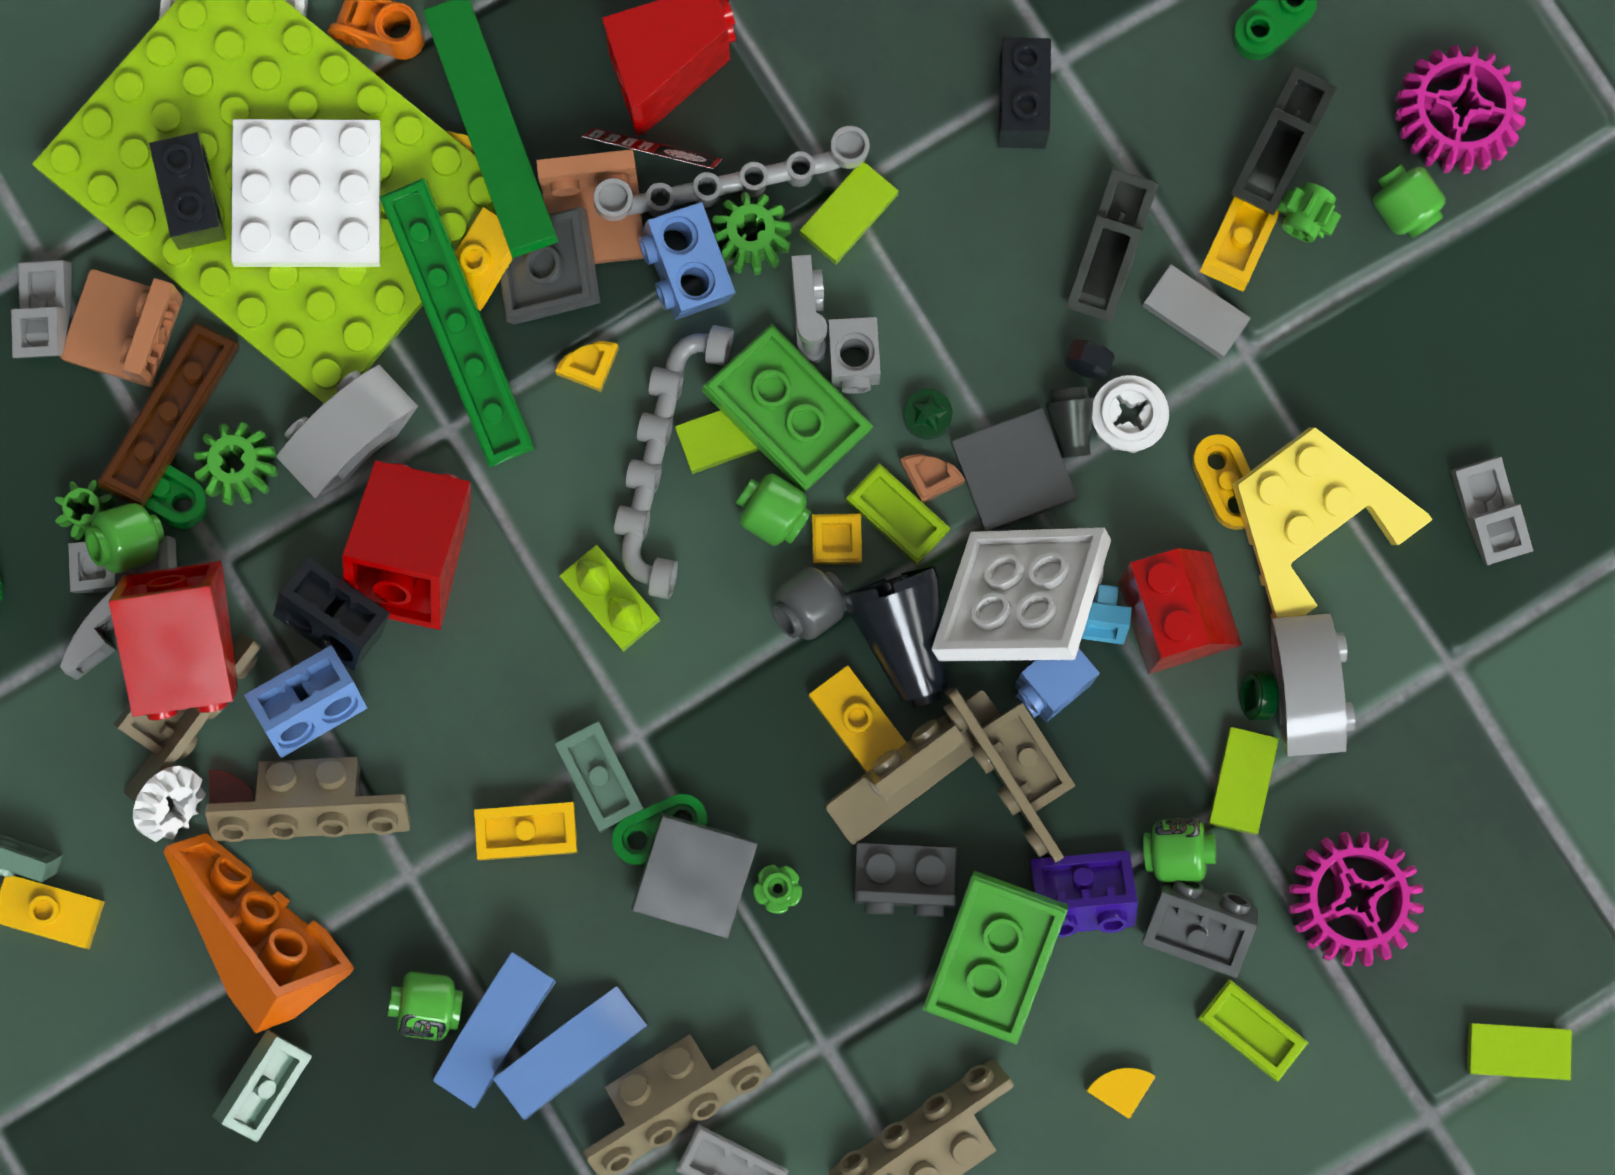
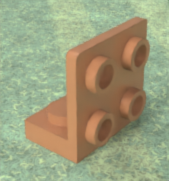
[536,149,643,264]
[60,269,184,388]

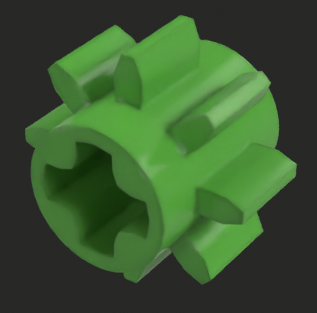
[1277,182,1341,243]
[55,480,117,541]

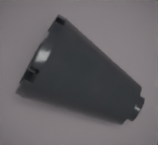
[843,565,948,708]

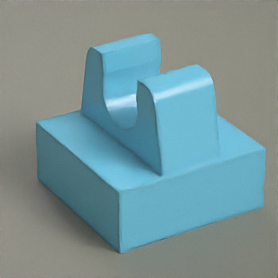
[1081,584,1132,645]

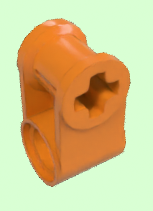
[327,0,425,60]

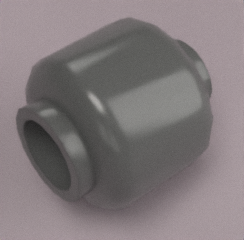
[771,567,845,640]

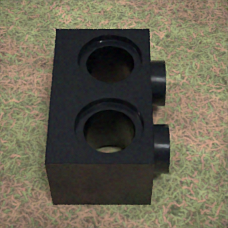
[998,37,1051,149]
[149,132,227,250]
[273,557,390,671]

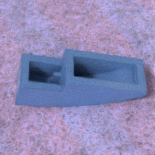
[433,952,557,1109]
[493,986,647,1120]

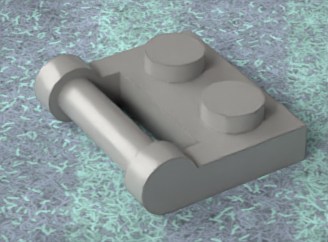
[791,254,827,364]

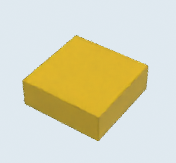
[812,514,862,565]

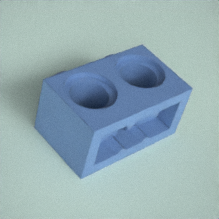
[638,202,736,320]
[244,645,368,758]
[1014,648,1100,723]

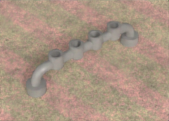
[594,126,870,221]
[614,325,734,600]

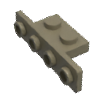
[113,633,261,802]
[943,687,1075,863]
[824,690,1000,844]
[205,757,410,842]
[583,1034,772,1175]
[829,1059,1014,1175]

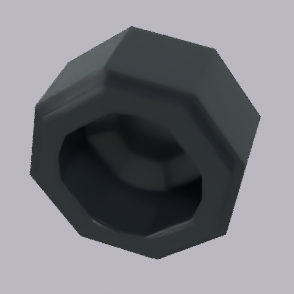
[1065,339,1115,379]

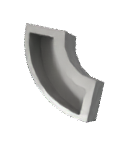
[276,365,418,499]
[1270,613,1355,757]

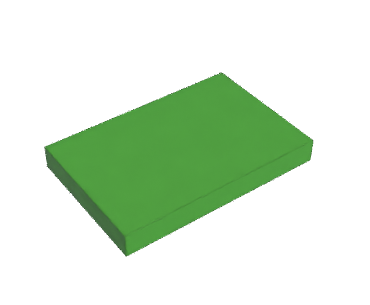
[701,324,874,493]
[923,870,1069,1045]

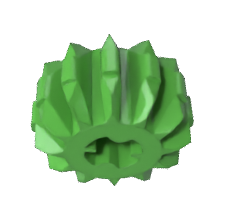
[712,192,792,276]
[194,422,278,506]

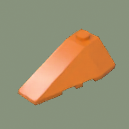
[163,833,354,1033]

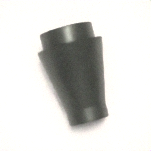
[1046,386,1094,458]

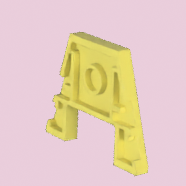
[1232,427,1432,619]

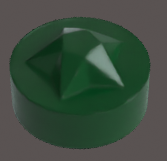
[903,389,953,440]
[1239,671,1279,720]

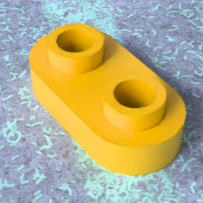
[1192,434,1251,530]

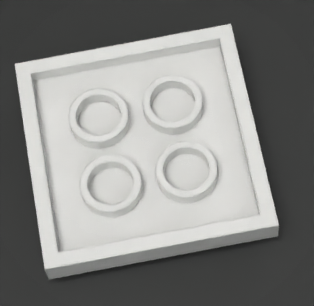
[231,119,381,267]
[932,527,1111,661]

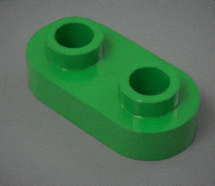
[1232,0,1317,60]
[144,465,208,529]
[612,794,708,866]

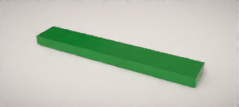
[423,0,558,258]
[379,178,536,468]

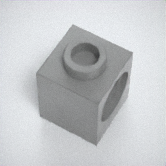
[828,317,881,394]

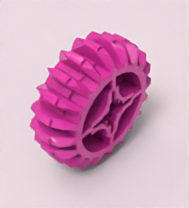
[1395,44,1526,175]
[1287,832,1424,967]

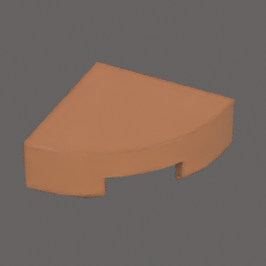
[900,454,965,504]

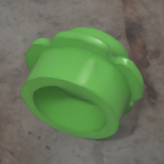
[753,865,802,914]

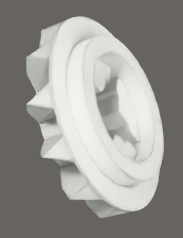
[1092,375,1169,454]
[133,766,206,842]

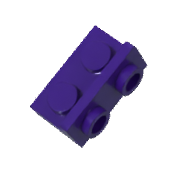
[1030,850,1138,937]

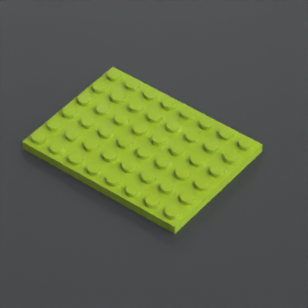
[32,0,496,404]

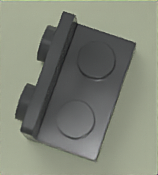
[854,843,956,917]
[1142,880,1258,978]

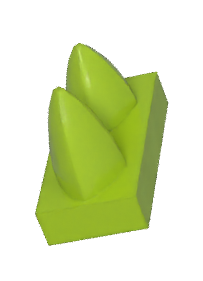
[559,545,660,652]

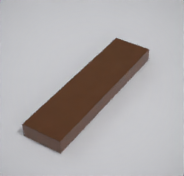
[98,322,239,507]

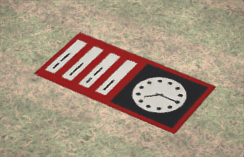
[582,127,722,169]

